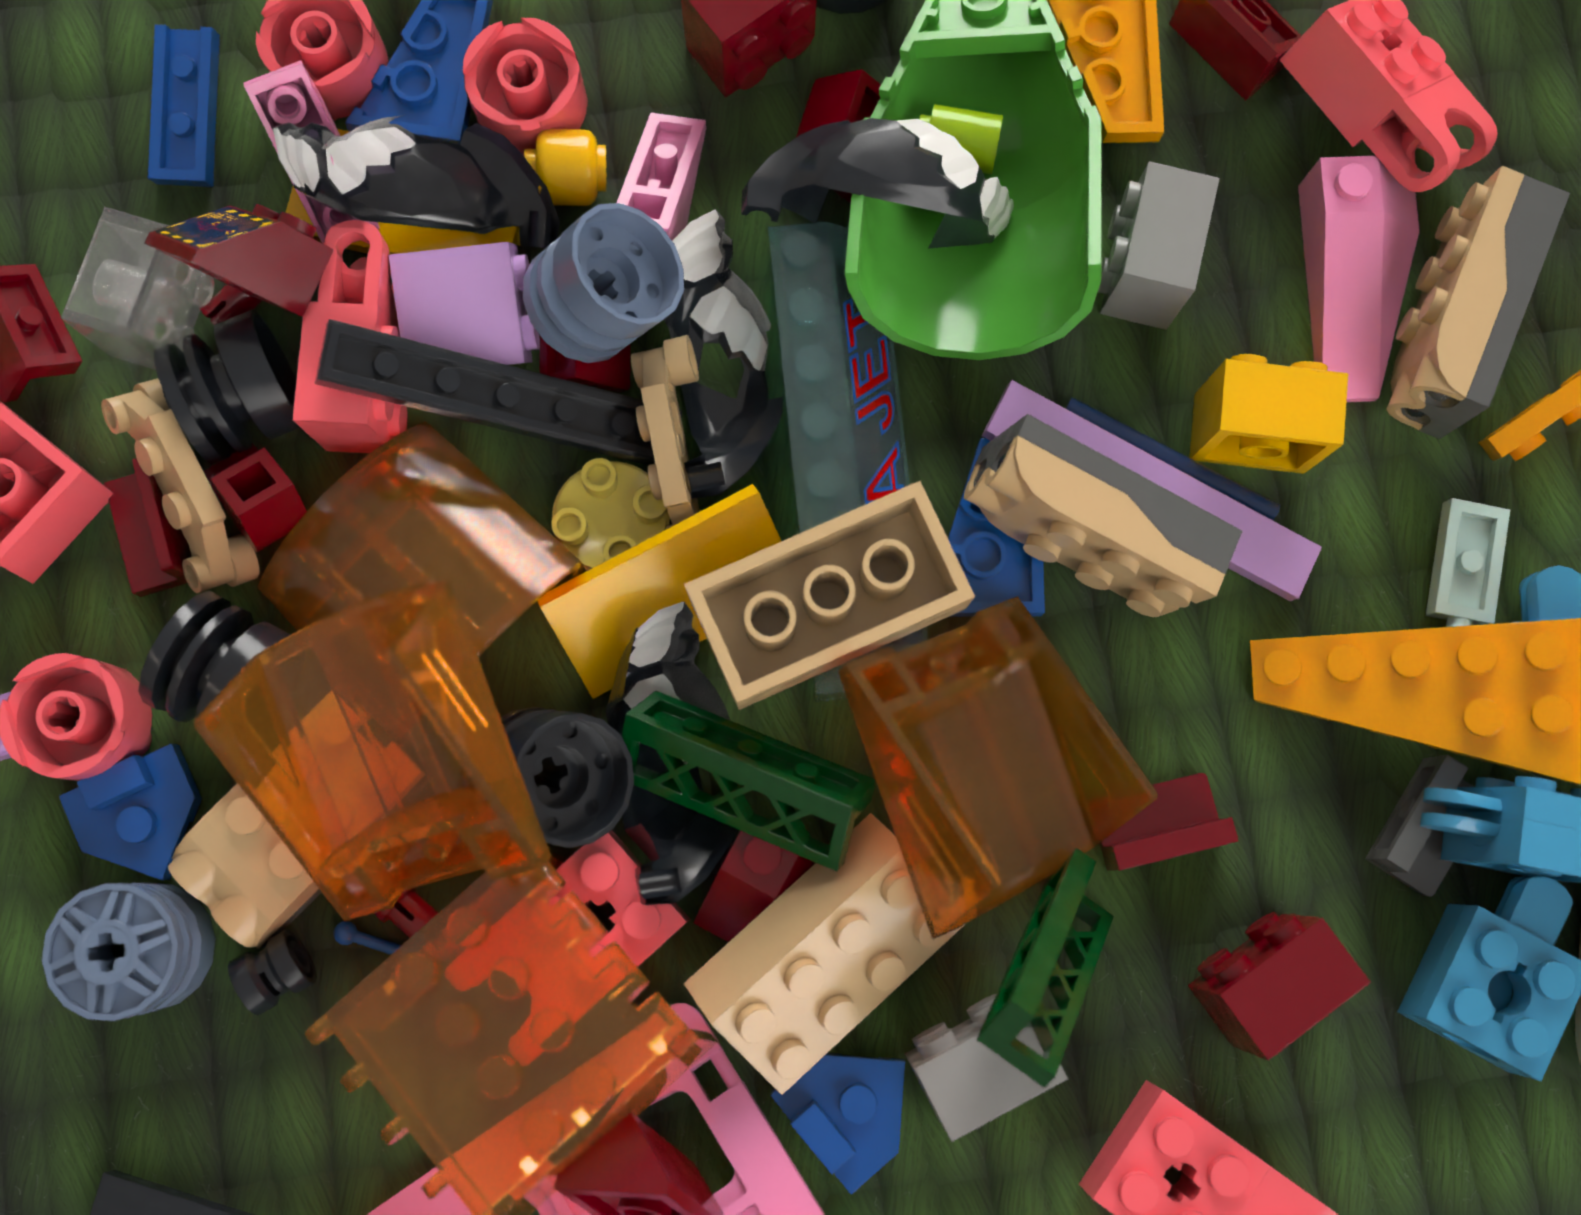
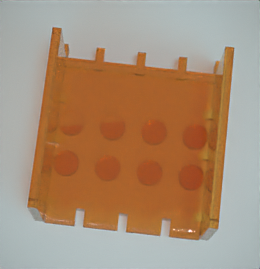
[305,840,718,1215]

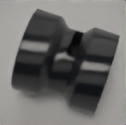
[228,929,317,1015]

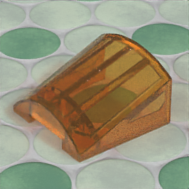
[257,421,587,751]
[194,581,551,921]
[838,596,1158,940]

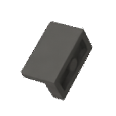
[1365,754,1474,897]

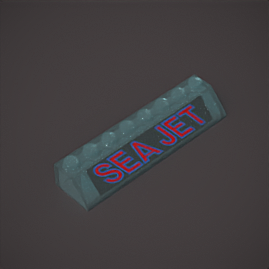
[768,222,933,702]

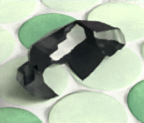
[273,114,560,248]
[741,118,1014,249]
[664,209,785,499]
[606,601,738,905]

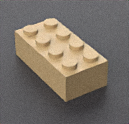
[684,481,975,710]
[684,813,968,1095]

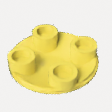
[551,458,670,571]

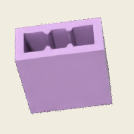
[388,242,540,365]

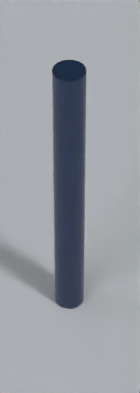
[1066,397,1281,520]

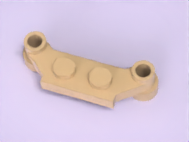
[631,335,700,529]
[101,378,259,593]

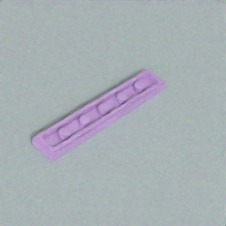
[982,380,1322,601]

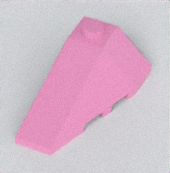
[1298,156,1419,402]

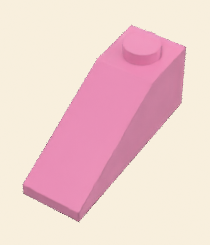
[617,113,706,241]

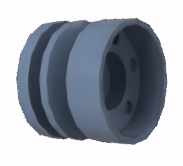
[523,203,684,363]
[42,882,216,1021]

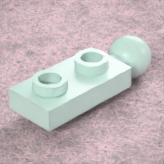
[1426,498,1510,627]

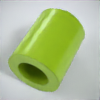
[919,104,1003,175]

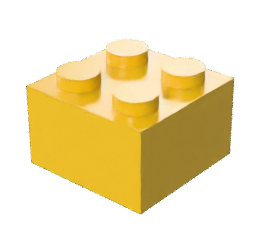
[1189,354,1349,474]

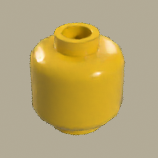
[524,129,606,206]

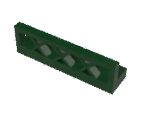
[622,691,877,871]
[976,848,1114,1088]

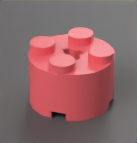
[256,0,389,121]
[463,18,588,156]
[0,653,152,781]

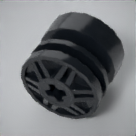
[154,310,300,465]
[138,591,308,753]
[469,707,634,848]

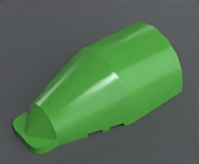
[845,0,1101,360]

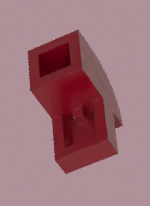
[203,443,310,553]

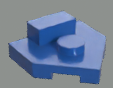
[59,743,202,880]
[770,1053,905,1195]

